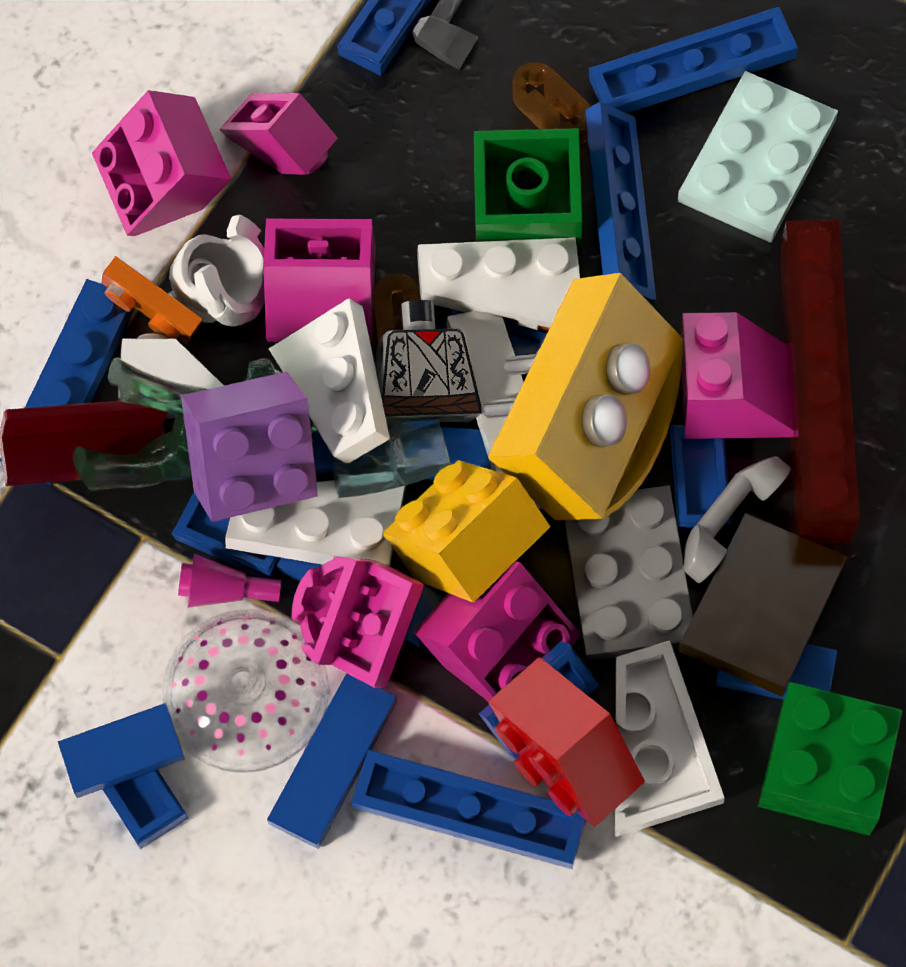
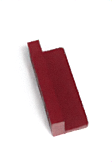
[0,397,170,486]

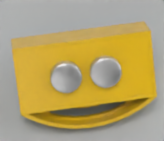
[483,273,684,521]

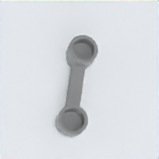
[683,456,791,583]

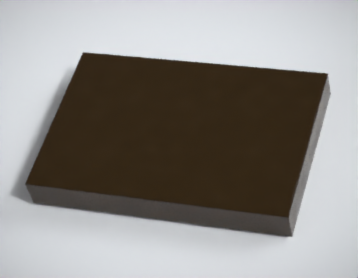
[678,513,847,697]

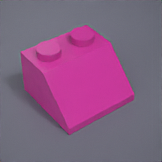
[681,312,795,439]

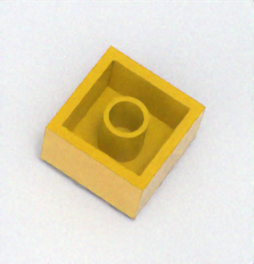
[382,460,550,603]

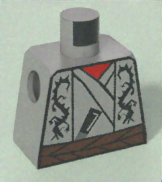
[375,300,482,426]

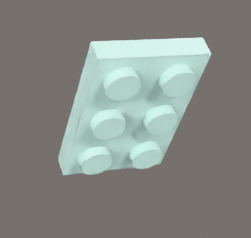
[677,71,838,243]

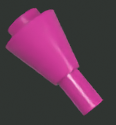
[178,554,281,608]

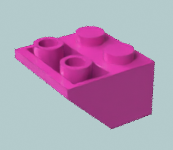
[92,90,232,236]
[263,219,376,343]
[413,561,581,701]

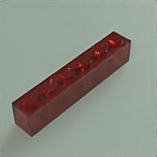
[780,220,860,543]

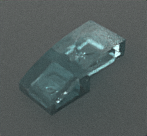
[328,419,451,498]

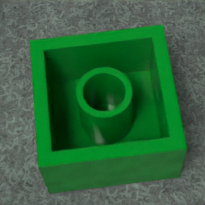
[474,128,582,251]
[758,682,903,836]

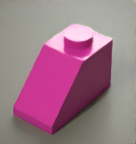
[219,93,338,175]

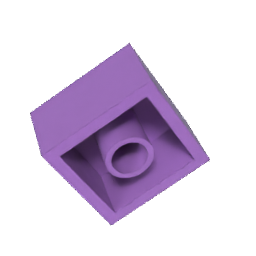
[181,372,318,522]

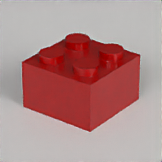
[488,657,645,827]

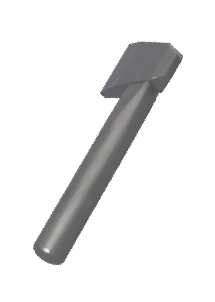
[412,0,478,70]

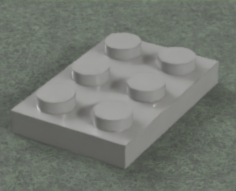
[563,485,693,662]

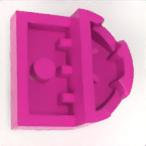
[292,557,424,688]

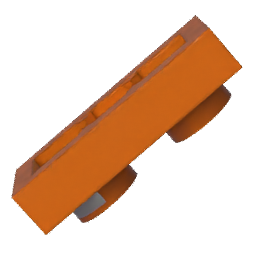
[101,256,203,345]

